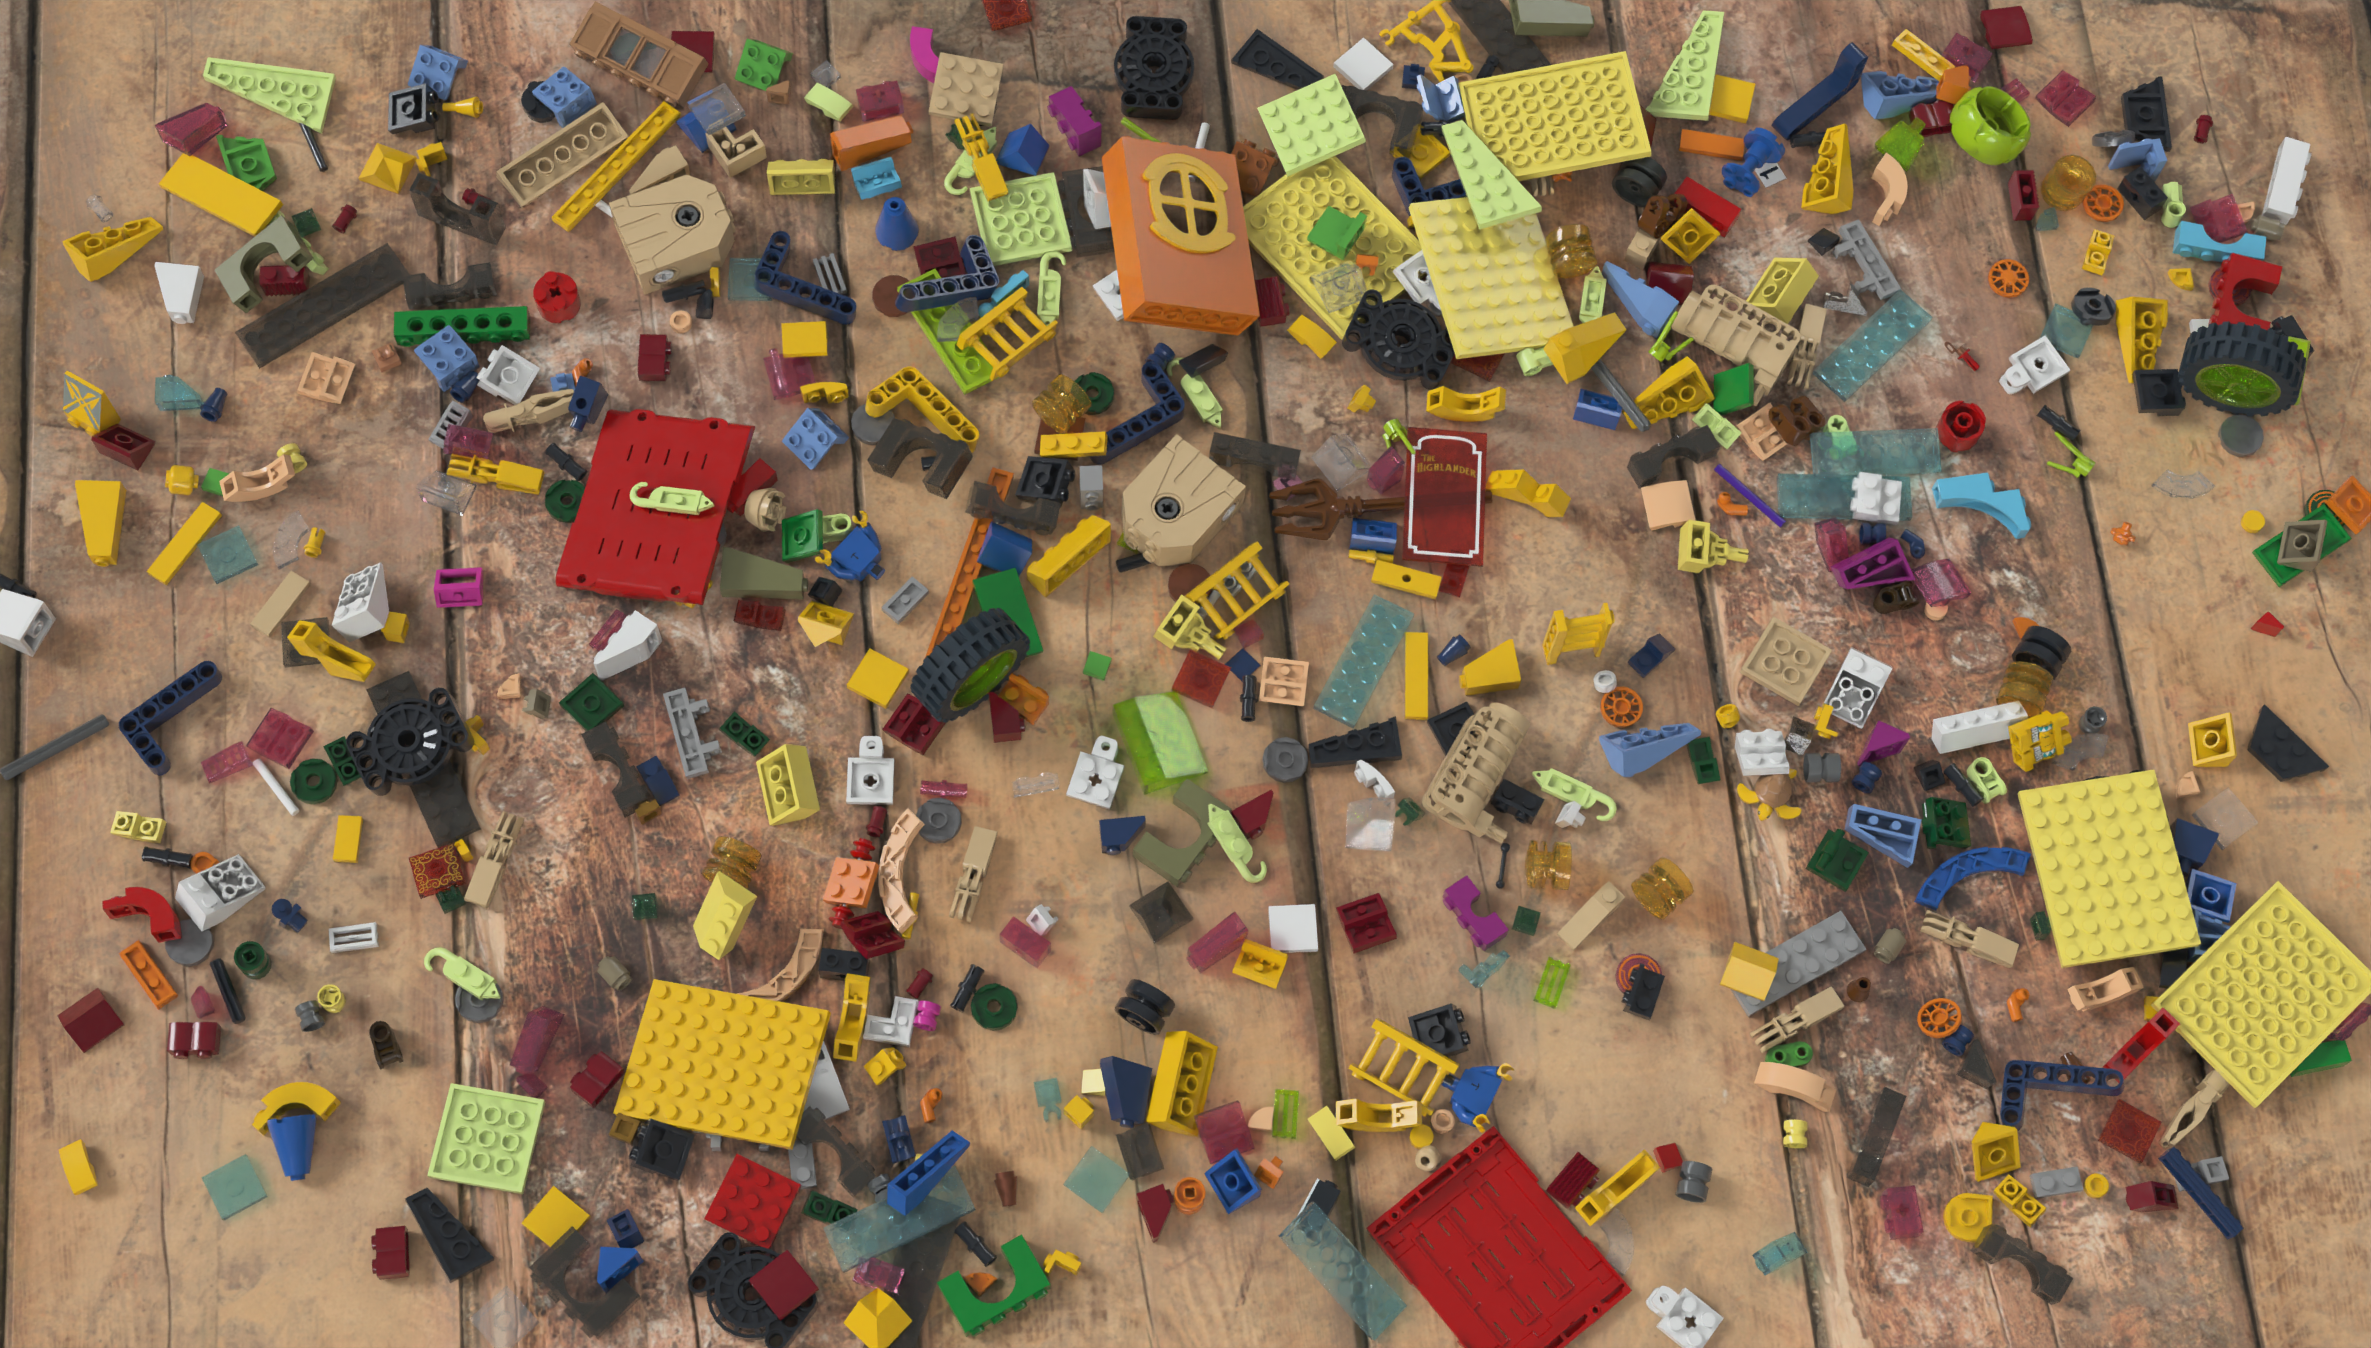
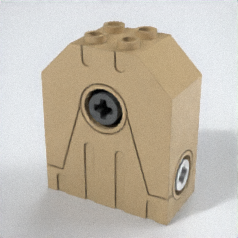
[609,174,736,295]
[1121,434,1246,566]

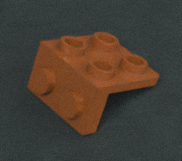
[1231,139,1280,197]

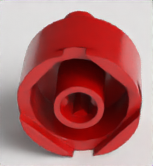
[533,271,581,323]
[1936,400,1986,453]

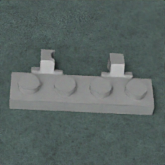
[1832,219,1901,300]
[663,687,722,779]

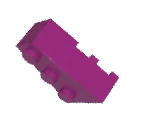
[1047,86,1102,157]
[1831,537,1915,589]

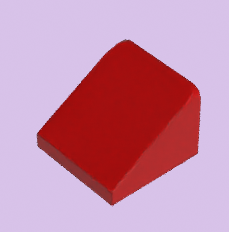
[2251,612,2284,637]
[1653,1143,1683,1173]

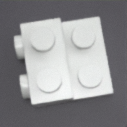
[476,345,540,405]
[1850,472,1902,525]
[1735,729,1790,776]

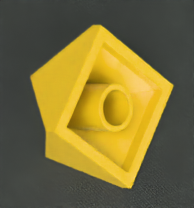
[359,143,417,194]
[1660,208,1720,264]
[798,601,854,647]
[1971,1122,2021,1182]
[844,1287,913,1348]

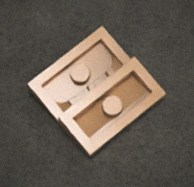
[297,352,355,404]
[1735,402,1787,461]
[1641,480,1696,531]
[1259,657,1309,707]

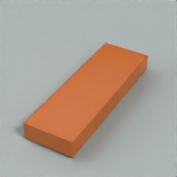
[1679,129,1744,161]
[119,940,179,1010]

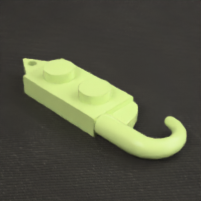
[944,127,997,195]
[1037,251,1066,326]
[1579,266,1607,323]
[1167,357,1223,429]
[630,482,715,515]
[1532,768,1617,821]
[1207,804,1267,883]
[424,947,501,1001]

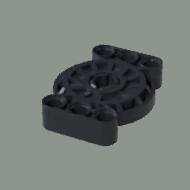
[1114,16,1194,120]
[1342,289,1455,390]
[346,687,474,796]
[688,1232,818,1348]

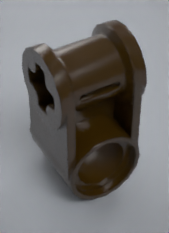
[1873,581,1920,614]
[369,1021,404,1070]

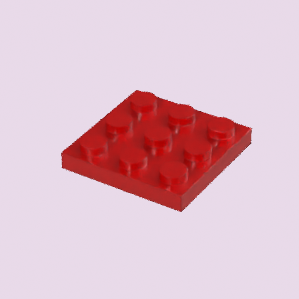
[704,1154,802,1249]

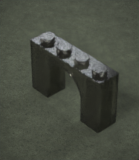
[1341,85,1424,159]
[1058,166,1115,258]
[409,173,506,246]
[867,418,973,499]
[529,1226,641,1339]

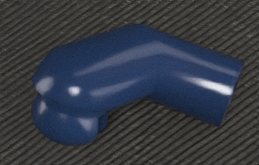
[1900,529,1925,559]

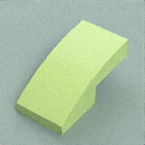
[804,83,853,122]
[1692,403,1742,449]

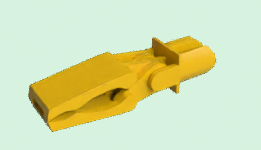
[954,113,1008,202]
[446,453,545,495]

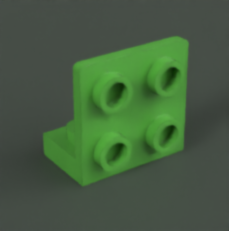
[735,39,793,91]
[1307,206,1367,260]

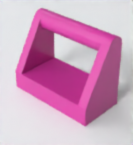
[434,567,483,608]

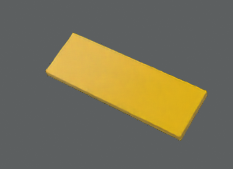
[158,151,284,237]

